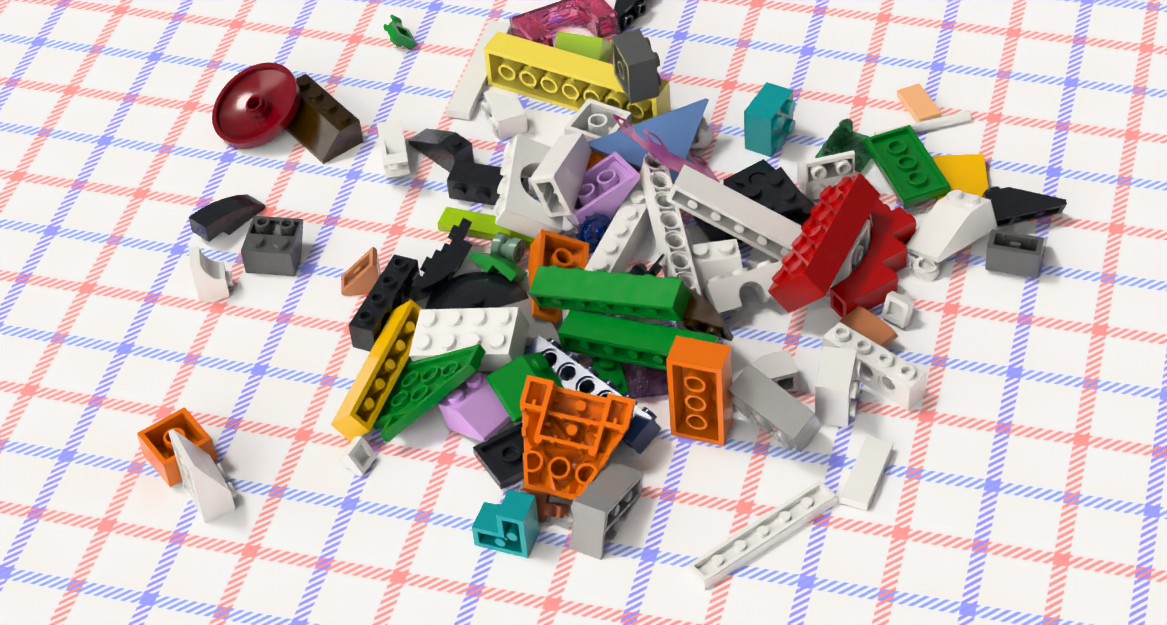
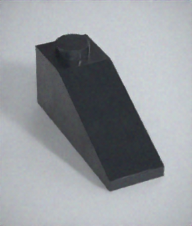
[408,128,474,173]
[982,186,1067,228]

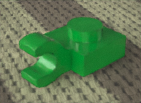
[383,14,416,50]

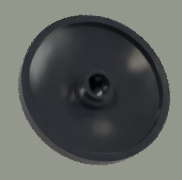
[425,272,529,309]

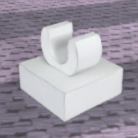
[881,291,915,328]
[339,436,377,476]

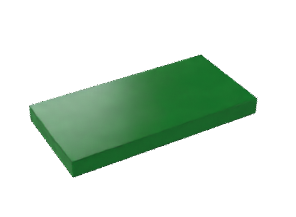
[864,125,951,208]

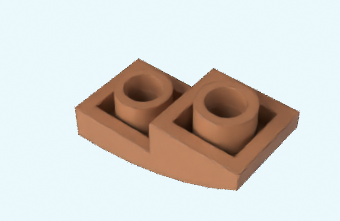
[839,306,898,348]

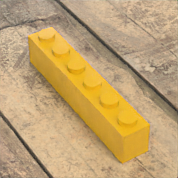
[331,299,423,442]

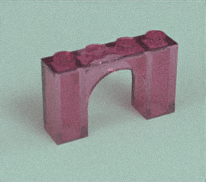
[509,0,619,47]

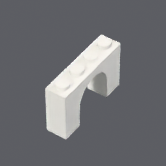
[494,134,564,239]

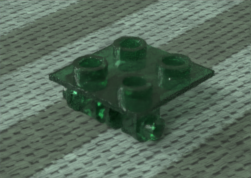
[815,118,872,173]

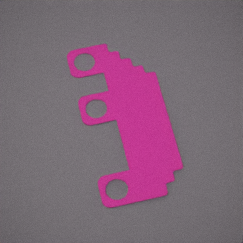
[613,114,720,183]

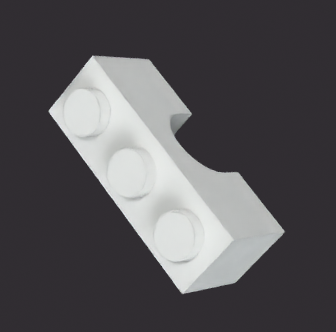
[702,260,782,317]

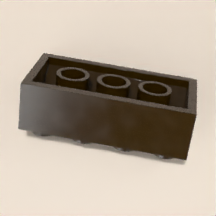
[285,74,363,164]

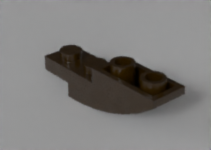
[682,287,734,341]

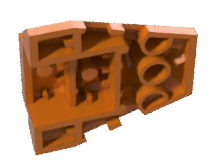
[520,375,636,501]

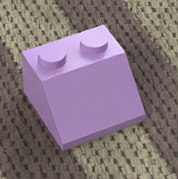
[438,372,512,442]

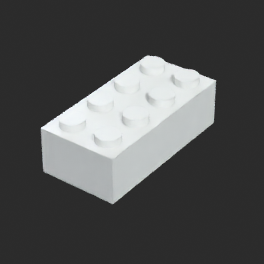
[409,307,530,371]

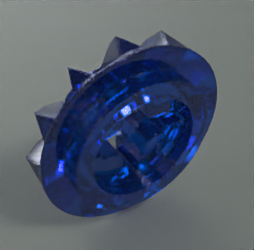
[575,212,612,253]

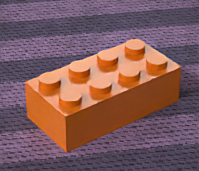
[666,336,733,446]

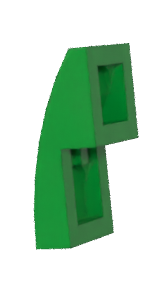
[469,252,528,281]

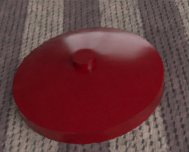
[212,62,301,149]

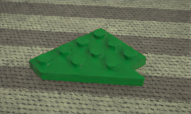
[373,344,486,442]

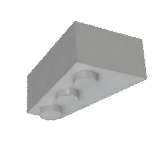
[570,462,643,560]

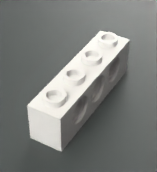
[822,322,926,411]

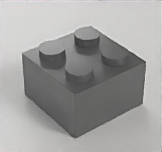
[611,29,661,104]

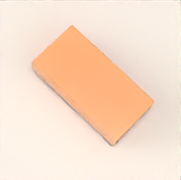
[897,83,942,122]

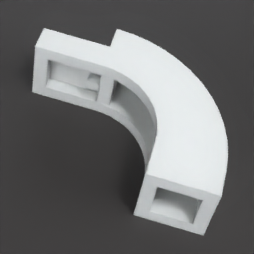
[377,119,410,178]

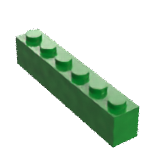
[529,265,691,322]
[557,309,720,370]

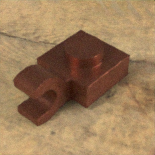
[520,488,570,523]

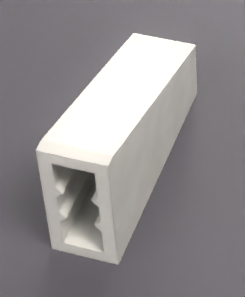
[530,133,592,217]

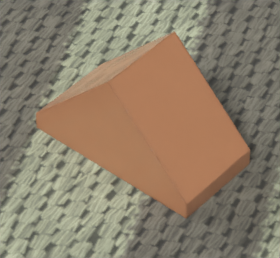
[341,247,381,296]

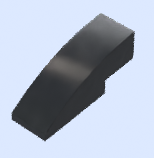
[188,194,265,242]

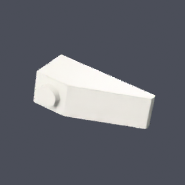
[732,349,799,407]

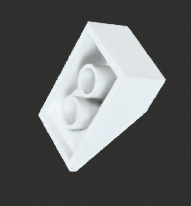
[906,190,997,263]
[168,429,237,523]

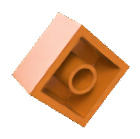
[137,407,218,487]

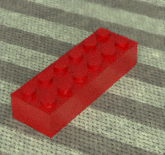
[768,173,880,313]

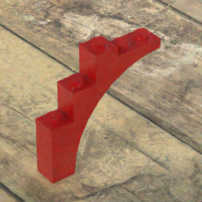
[830,199,916,318]

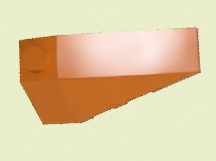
[528,229,589,323]

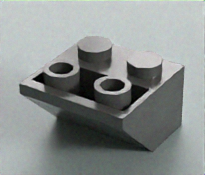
[241,216,304,276]
[985,229,1047,279]

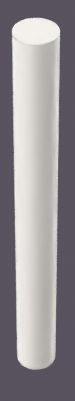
[874,111,971,135]

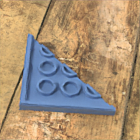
[588,98,709,184]

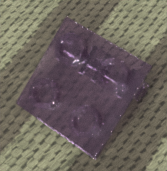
[623,362,668,399]

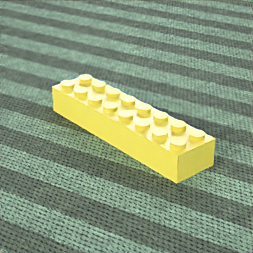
[484,31,671,125]

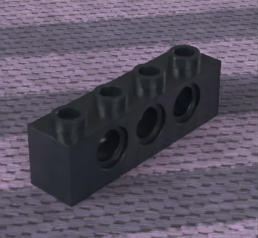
[348,254,420,351]

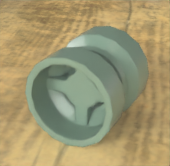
[490,232,525,264]

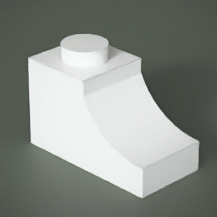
[188,246,233,302]

